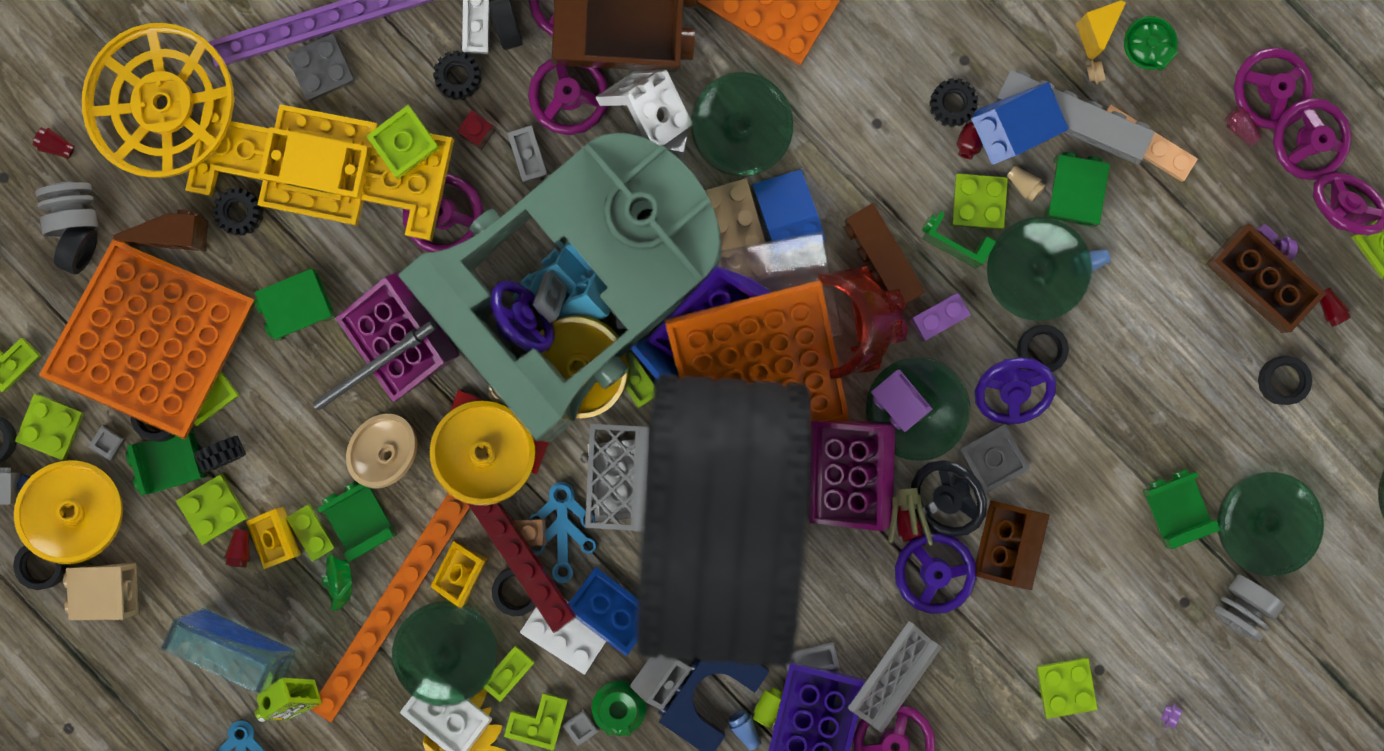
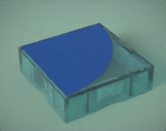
[161,608,296,694]

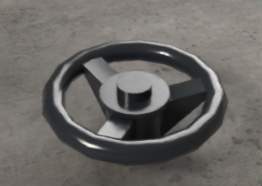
[911,460,987,537]

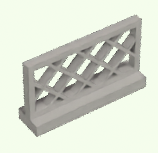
[585,424,650,532]
[848,621,942,732]

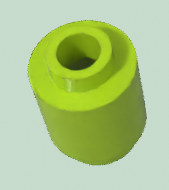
[753,687,783,728]

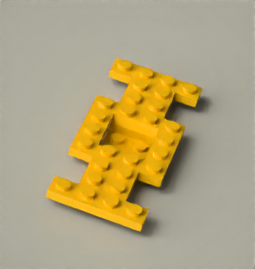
[185,96,454,241]

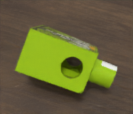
[255,678,322,722]

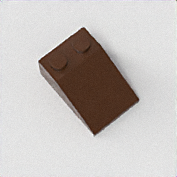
[113,209,208,252]

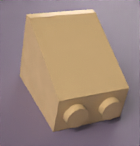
[63,563,139,620]

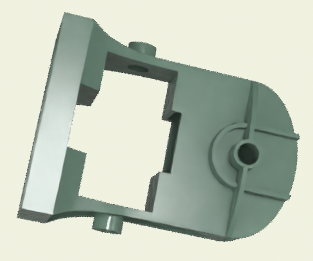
[398,133,722,442]

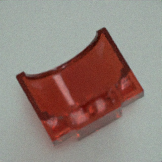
[818,266,908,379]

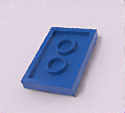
[568,567,638,656]

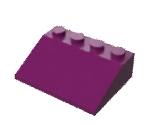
[336,271,460,402]
[809,421,895,531]

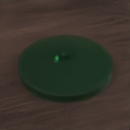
[691,72,793,177]
[987,217,1093,321]
[866,357,971,461]
[1217,472,1324,576]
[392,602,497,707]

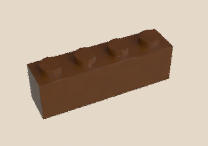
[843,203,925,309]

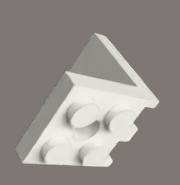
[596,69,693,146]

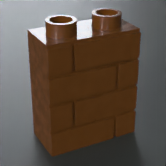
[551,0,696,72]

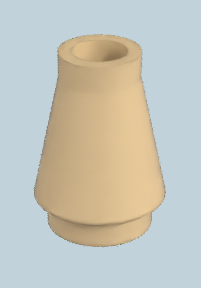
[1007,165,1046,202]

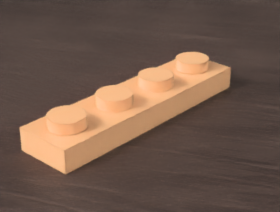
[1106,105,1198,182]

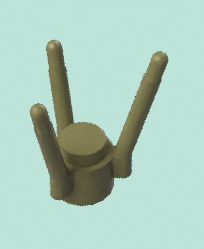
[888,488,933,546]

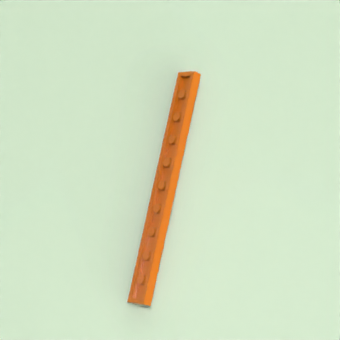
[310,493,470,723]

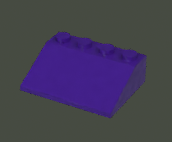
[648,266,771,358]
[769,663,867,751]

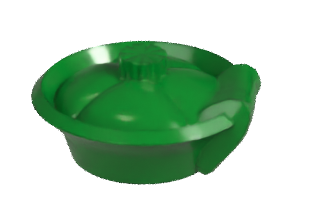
[1124,16,1178,71]
[322,553,352,611]
[592,681,646,736]

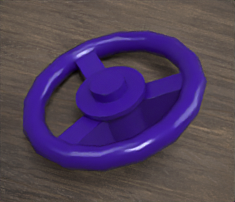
[490,280,555,353]
[975,357,1056,425]
[895,532,977,614]

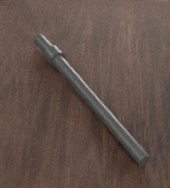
[313,320,437,410]

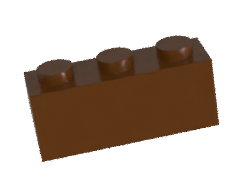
[976,500,1050,590]

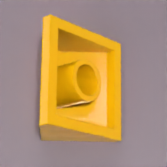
[1076,0,1126,60]
[246,507,302,569]
[430,541,489,608]

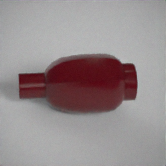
[957,121,983,160]

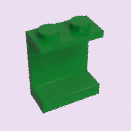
[1044,152,1110,227]
[921,211,996,269]
[254,268,336,341]
[126,428,207,496]
[1143,469,1220,549]
[317,481,397,562]

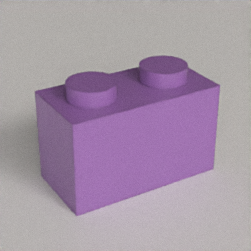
[909,293,971,342]
[871,369,932,432]

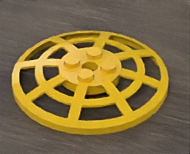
[82,23,234,178]

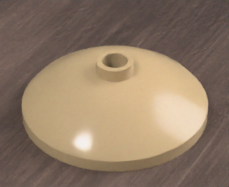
[346,414,417,488]

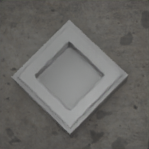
[88,425,126,460]
[563,709,599,746]

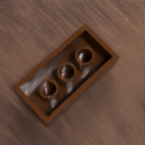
[1206,223,1326,333]

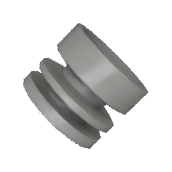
[35,182,99,237]
[1213,574,1285,642]

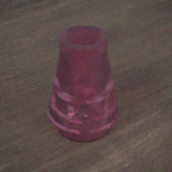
[1224,107,1261,147]

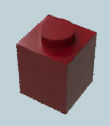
[457,110,496,150]

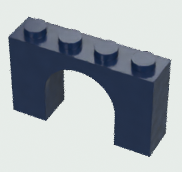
[658,658,770,751]

